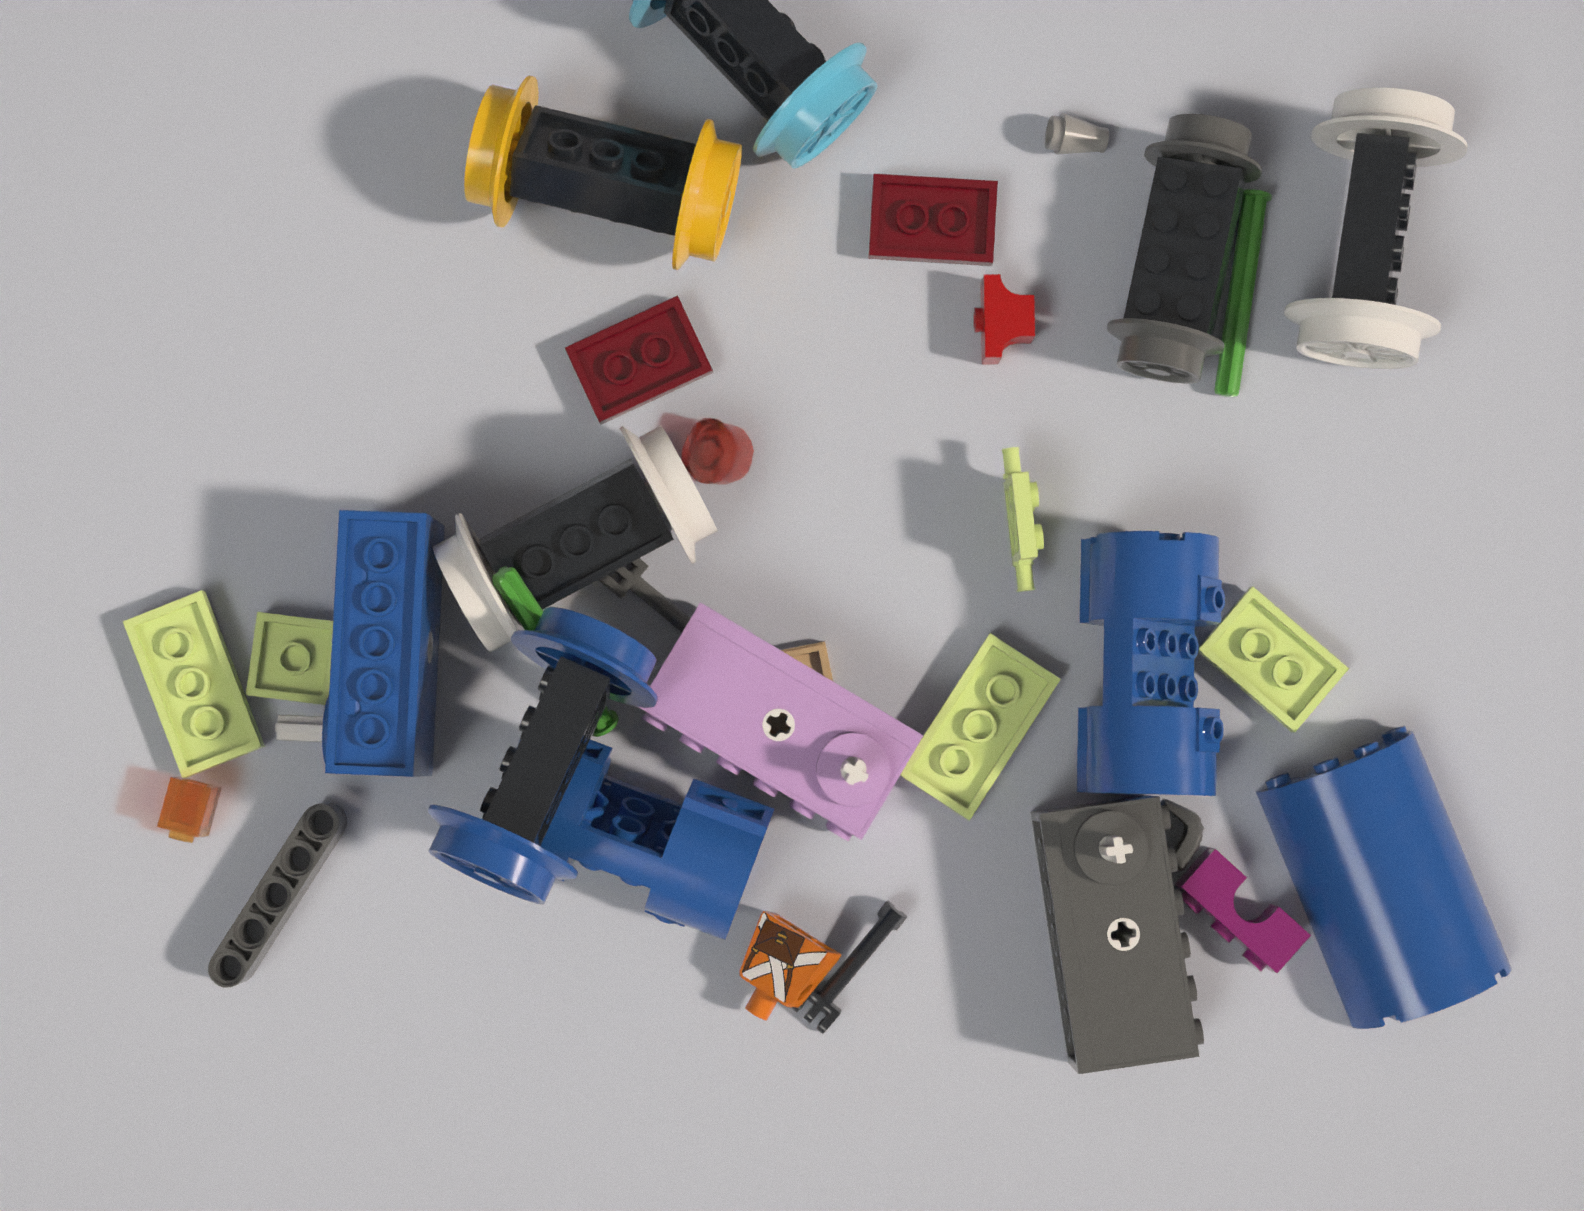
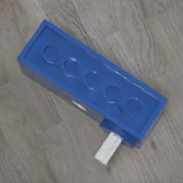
[275,510,445,777]

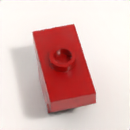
[973,274,1035,365]

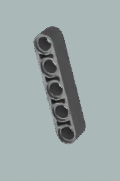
[208,803,347,988]

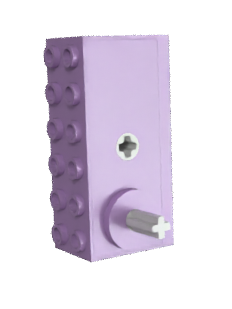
[639,603,924,841]

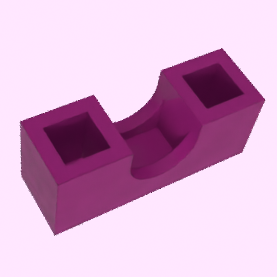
[1174,847,1311,973]

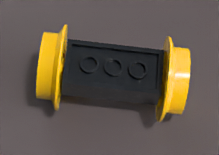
[464,75,742,270]

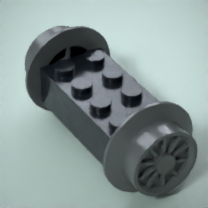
[1107,114,1262,384]

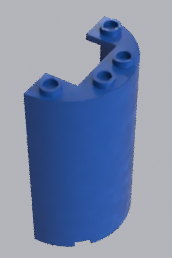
[1256,726,1512,1029]

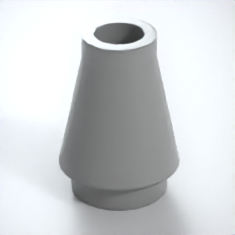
[1045,113,1109,155]

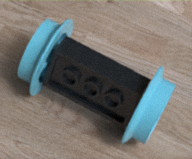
[629,0,878,169]

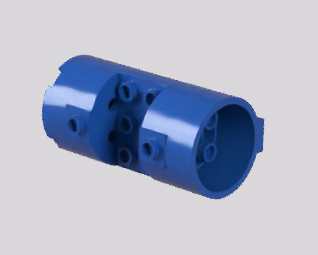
[1077,531,1225,796]
[517,739,774,940]

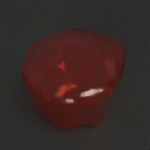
[681,418,754,485]

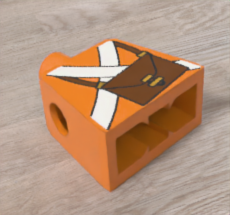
[739,911,842,1021]

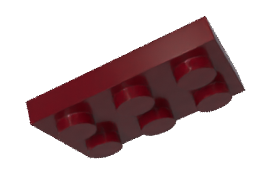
[868,174,998,266]
[565,295,713,425]

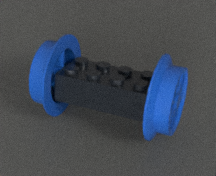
[428,607,658,905]

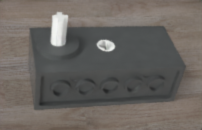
[1031,795,1204,1074]

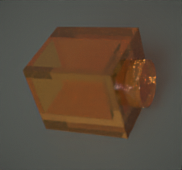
[157,777,222,843]

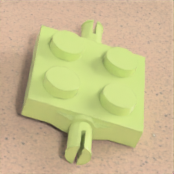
[1002,447,1044,592]

